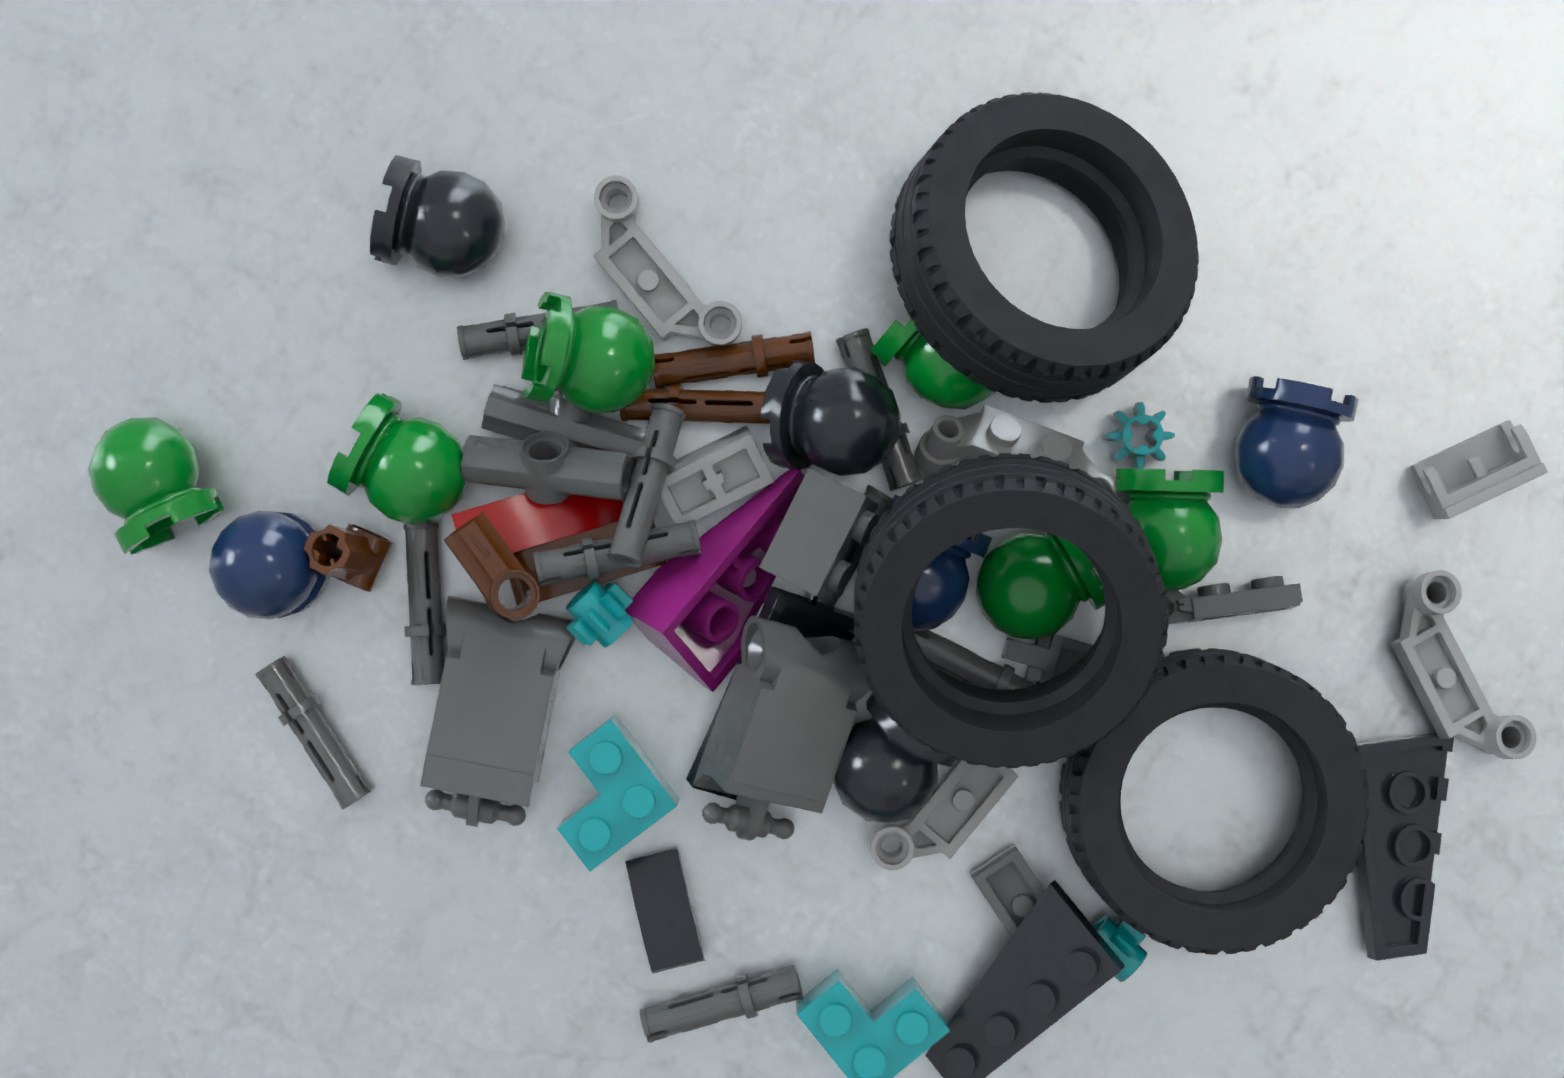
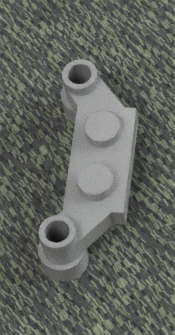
[593,176,742,346]
[914,404,1117,493]
[1390,570,1537,759]
[870,760,1019,870]

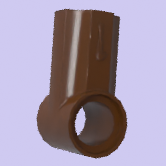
[444,512,540,619]
[304,523,393,592]

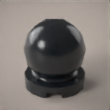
[370,155,505,278]
[761,360,901,476]
[833,693,958,823]

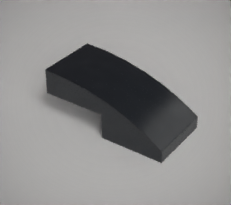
[625,849,705,973]

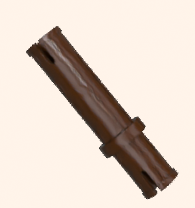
[653,331,815,389]
[620,384,770,424]

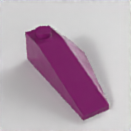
[625,469,805,692]

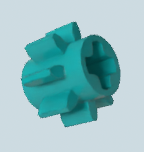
[1104,402,1175,469]
[566,580,633,648]
[1092,915,1147,982]

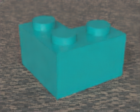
[557,714,680,872]
[796,969,950,1078]

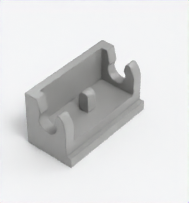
[1410,420,1548,519]
[661,426,775,525]

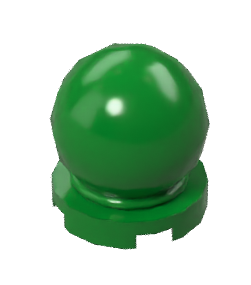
[521,292,655,413]
[870,319,997,410]
[327,393,468,525]
[88,417,225,555]
[1115,469,1224,592]
[975,532,1105,640]

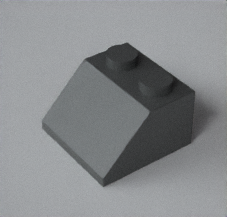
[759,468,879,602]

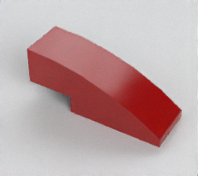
[451,493,623,553]

